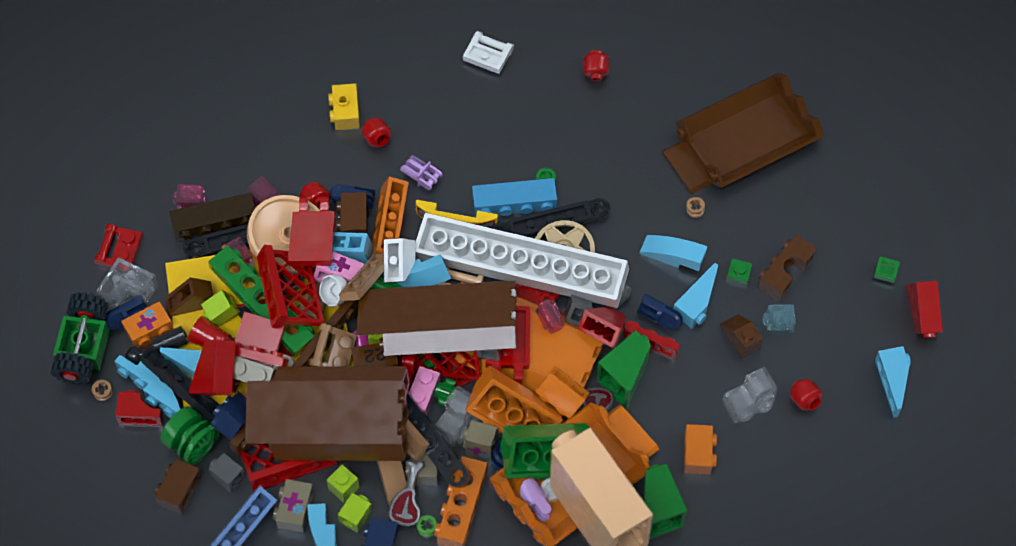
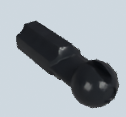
[125,325,189,365]

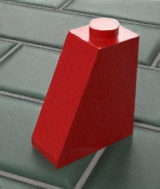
[906,281,943,338]
[578,306,626,348]
[189,336,236,396]

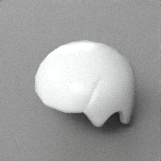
[319,274,348,307]

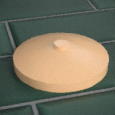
[247,195,320,274]

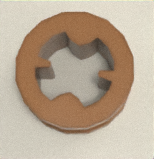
[686,197,705,218]
[92,380,113,401]

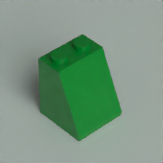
[596,331,651,409]
[642,464,687,539]

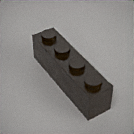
[169,192,255,242]

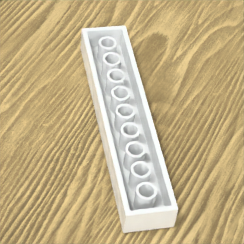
[415,213,629,308]

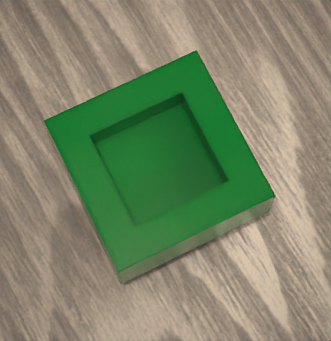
[874,256,900,283]
[726,258,752,285]

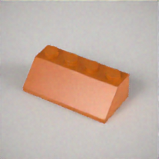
[465,366,563,433]

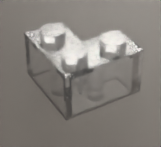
[96,257,158,308]
[722,367,778,423]
[435,385,480,450]

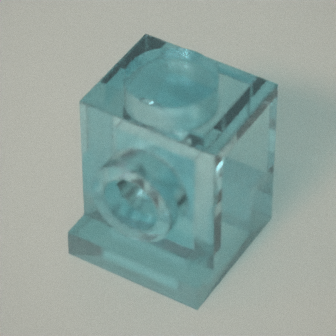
[763,304,796,333]

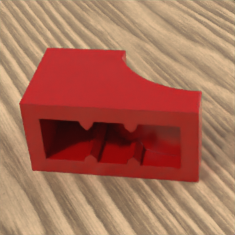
[116,390,163,426]

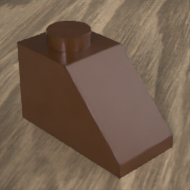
[165,277,213,316]
[720,314,763,359]

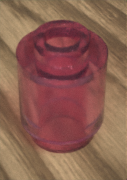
[536,300,564,333]

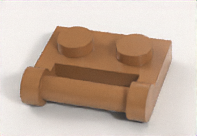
[309,323,357,367]

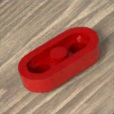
[401,354,419,391]

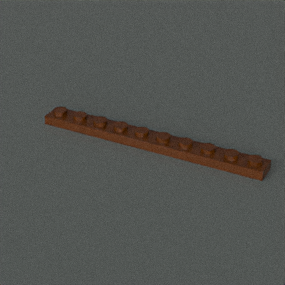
[229,300,359,456]

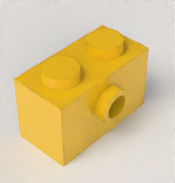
[329,84,360,130]

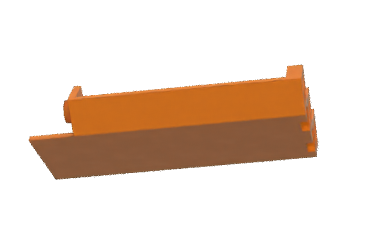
[455,282,604,395]
[489,402,659,546]

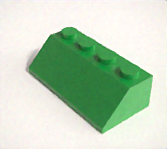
[501,423,596,478]

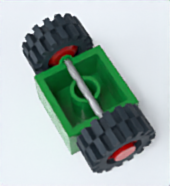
[50,292,110,385]

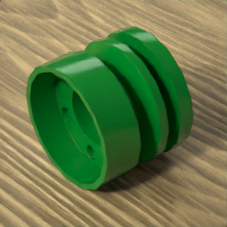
[160,406,220,465]

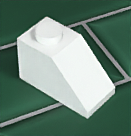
[384,238,415,282]

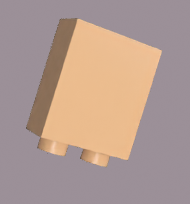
[550,428,653,546]

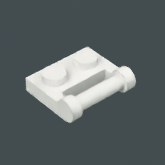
[463,31,514,74]

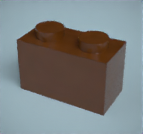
[154,458,202,514]

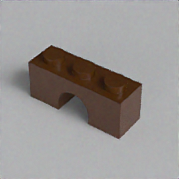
[758,234,817,301]

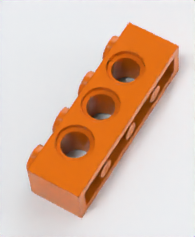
[371,176,409,256]
[434,456,488,546]

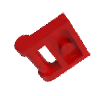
[94,224,143,272]

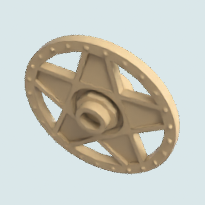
[535,220,595,253]

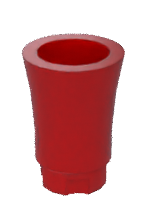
[187,316,235,347]

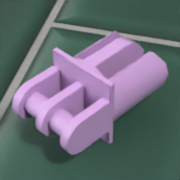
[400,154,443,190]
[520,478,551,522]

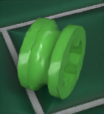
[417,515,437,538]

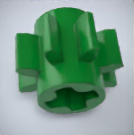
[434,378,460,407]

